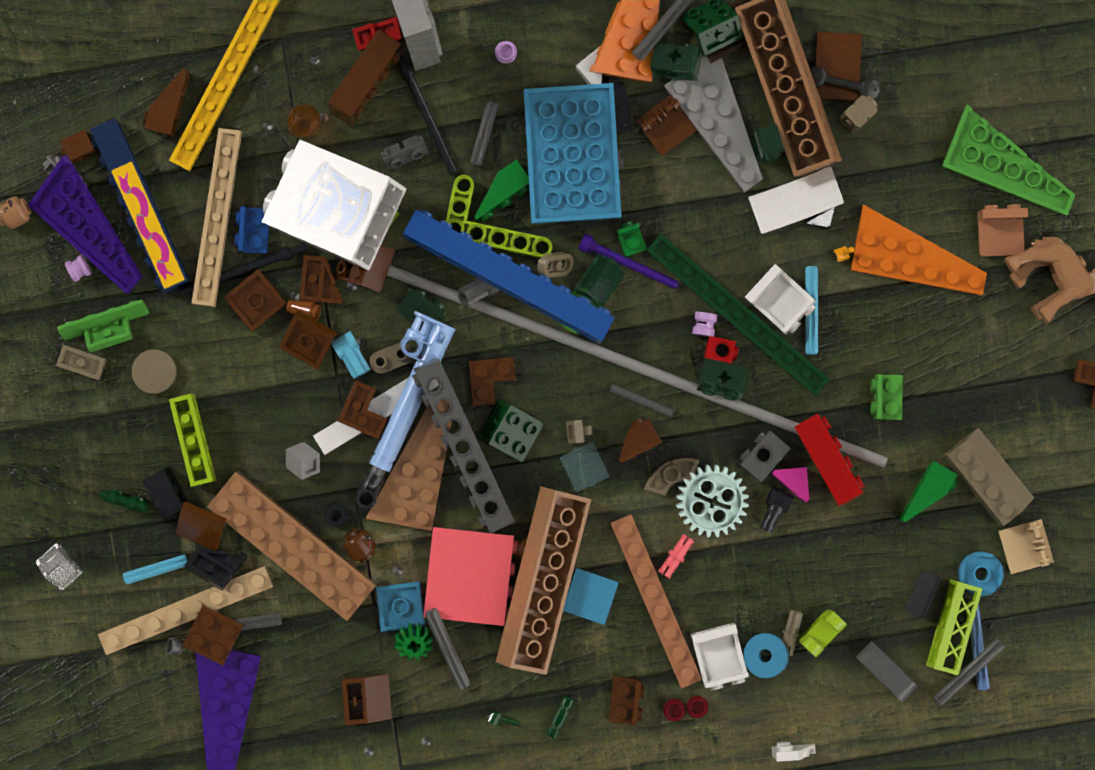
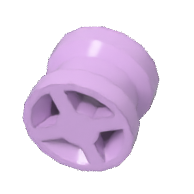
[65,255,92,282]

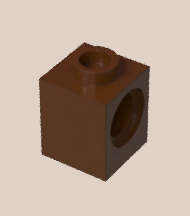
[60,130,98,164]

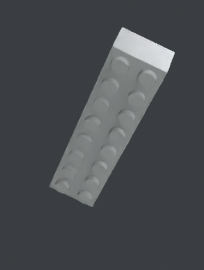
[392,0,443,71]

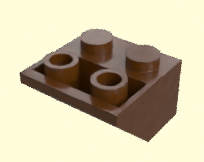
[334,245,395,293]
[342,674,392,725]

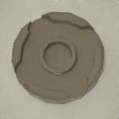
[132,350,177,394]

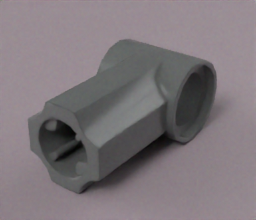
[457,278,501,307]

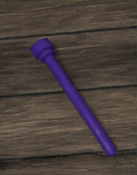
[578,233,679,289]

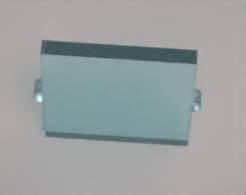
[559,442,610,493]

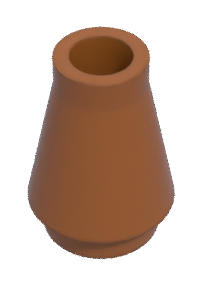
[286,299,321,321]

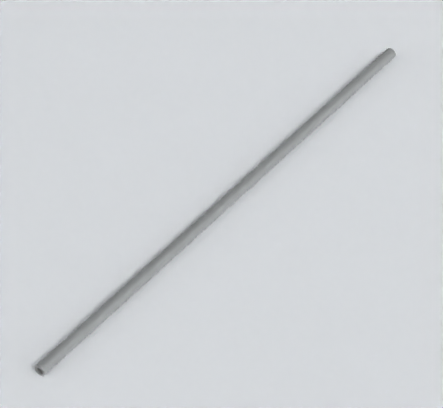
[387,265,888,468]

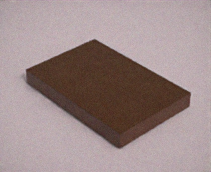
[815,32,862,102]

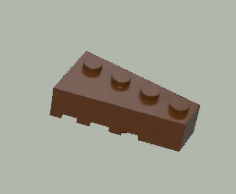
[328,29,402,128]

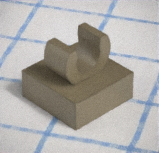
[566,420,593,444]

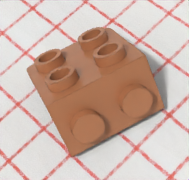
[977,204,1028,257]

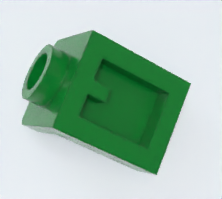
[616,221,647,257]

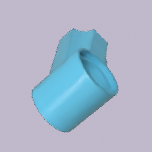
[332,331,371,379]

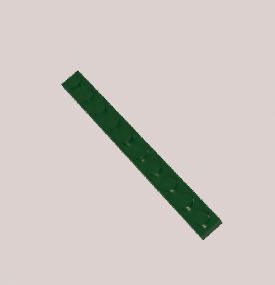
[646,233,830,396]

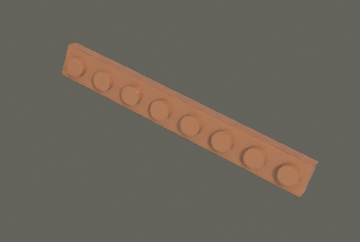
[611,514,702,689]

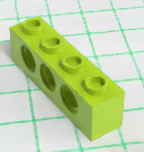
[169,394,217,487]

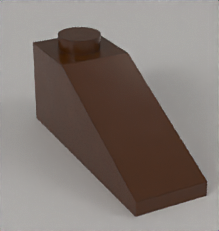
[143,69,191,138]

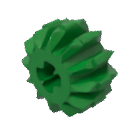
[395,622,433,661]

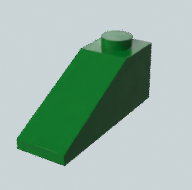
[898,461,958,522]

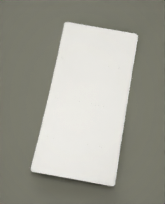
[749,166,844,234]

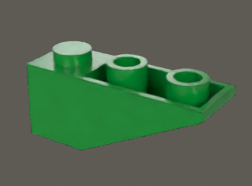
[475,159,529,222]

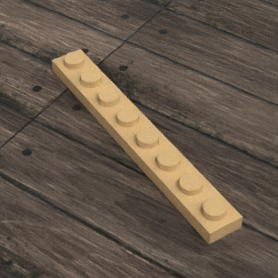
[192,128,242,307]
[98,566,274,655]

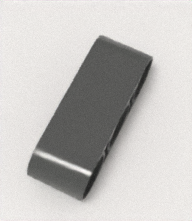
[856,641,918,702]

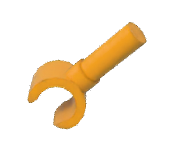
[833,246,854,262]

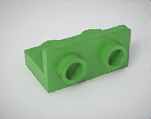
[870,374,903,420]

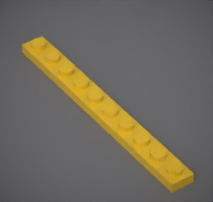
[169,0,280,171]

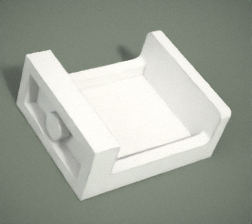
[745,264,817,334]
[691,623,749,691]

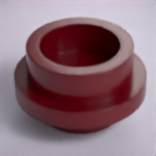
[686,696,709,718]
[663,699,686,722]

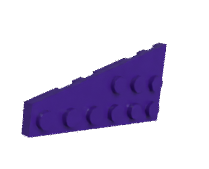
[28,155,143,294]
[196,650,261,770]

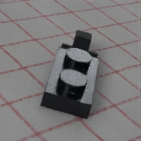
[608,76,633,134]

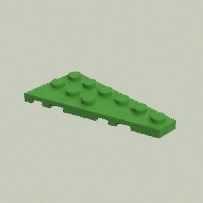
[941,105,1075,216]

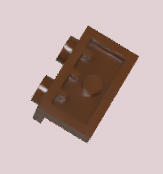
[609,676,645,726]

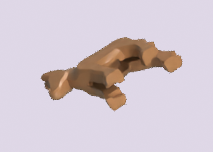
[1004,237,1095,325]

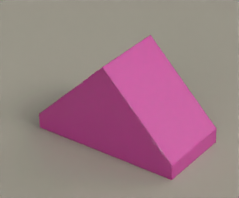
[770,467,809,503]

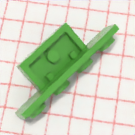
[57,300,149,353]

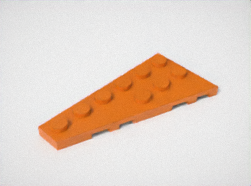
[589,0,660,83]
[850,204,987,296]

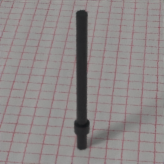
[398,51,458,175]
[180,243,309,296]

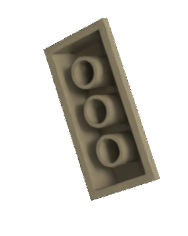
[943,428,1034,526]

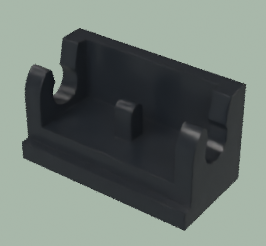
[142,467,189,520]

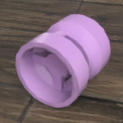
[692,312,717,337]

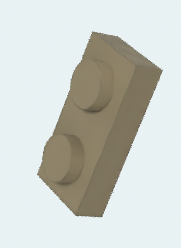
[56,345,107,380]

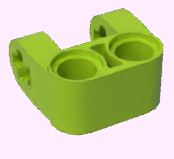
[799,609,847,657]

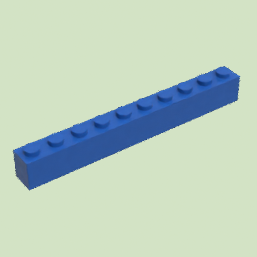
[402,209,614,344]

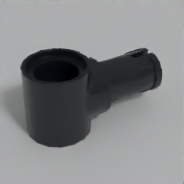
[760,486,794,533]

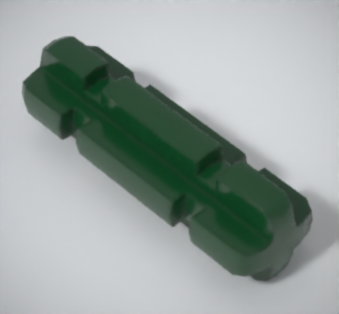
[546,696,574,739]

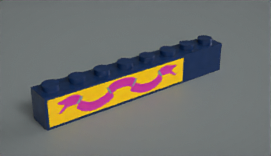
[90,118,191,293]

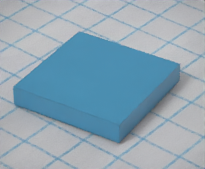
[563,568,619,625]
[375,581,426,632]

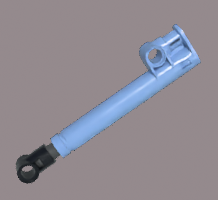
[355,311,456,509]

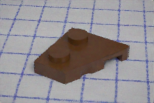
[299,255,343,305]

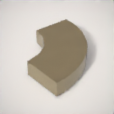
[644,458,700,496]

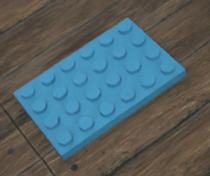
[524,83,622,224]

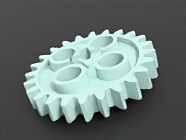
[676,464,749,537]

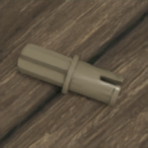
[782,610,803,656]

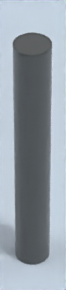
[609,384,674,418]

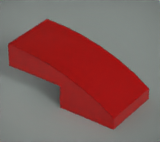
[352,17,404,51]

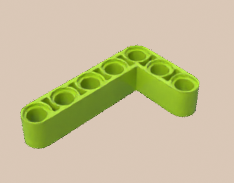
[446,175,552,259]

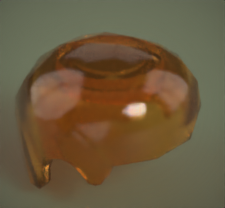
[286,104,321,138]

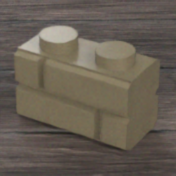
[839,95,878,134]

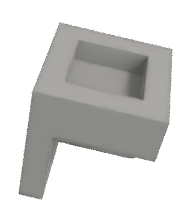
[286,442,320,480]

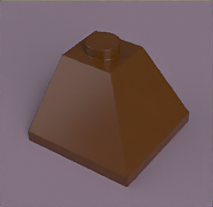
[618,417,662,463]

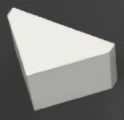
[576,47,602,85]

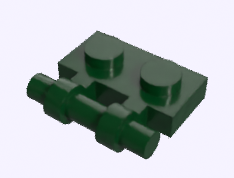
[99,488,151,513]

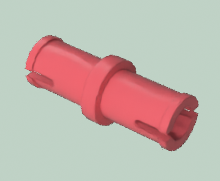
[658,534,695,579]

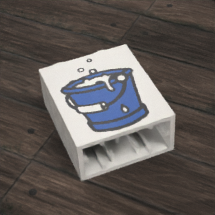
[262,140,406,271]

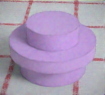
[495,41,517,64]

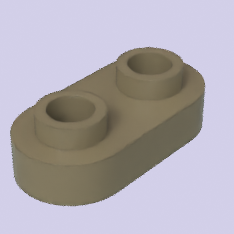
[537,252,574,278]
[369,343,412,374]

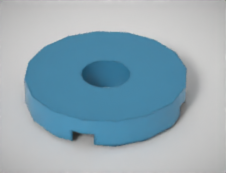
[958,551,1004,596]
[744,633,789,678]

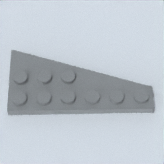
[664,56,763,193]

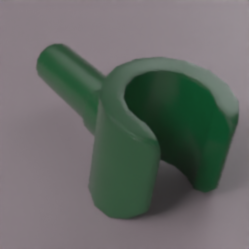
[487,711,520,727]

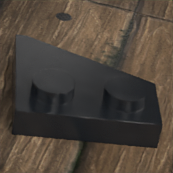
[185,548,247,591]

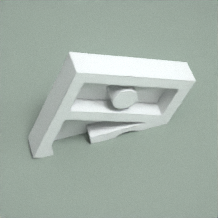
[772,742,816,762]

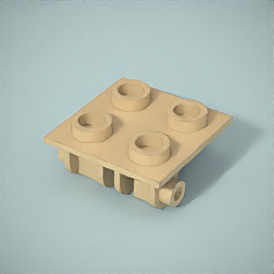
[998,519,1054,574]

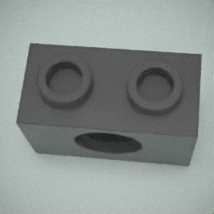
[739,431,791,482]

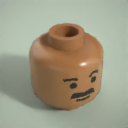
[0,196,32,229]

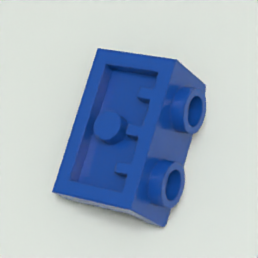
[235,206,269,254]

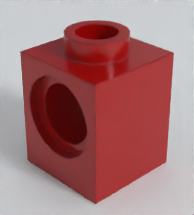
[704,336,739,364]

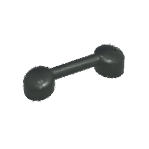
[810,66,881,100]

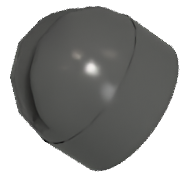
[166,637,184,656]

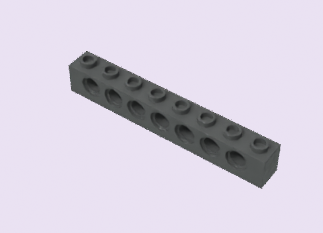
[412,357,515,533]

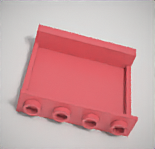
[423,527,518,626]

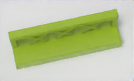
[926,579,982,675]

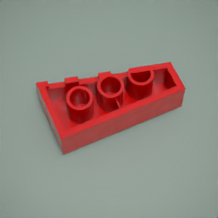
[795,414,865,507]

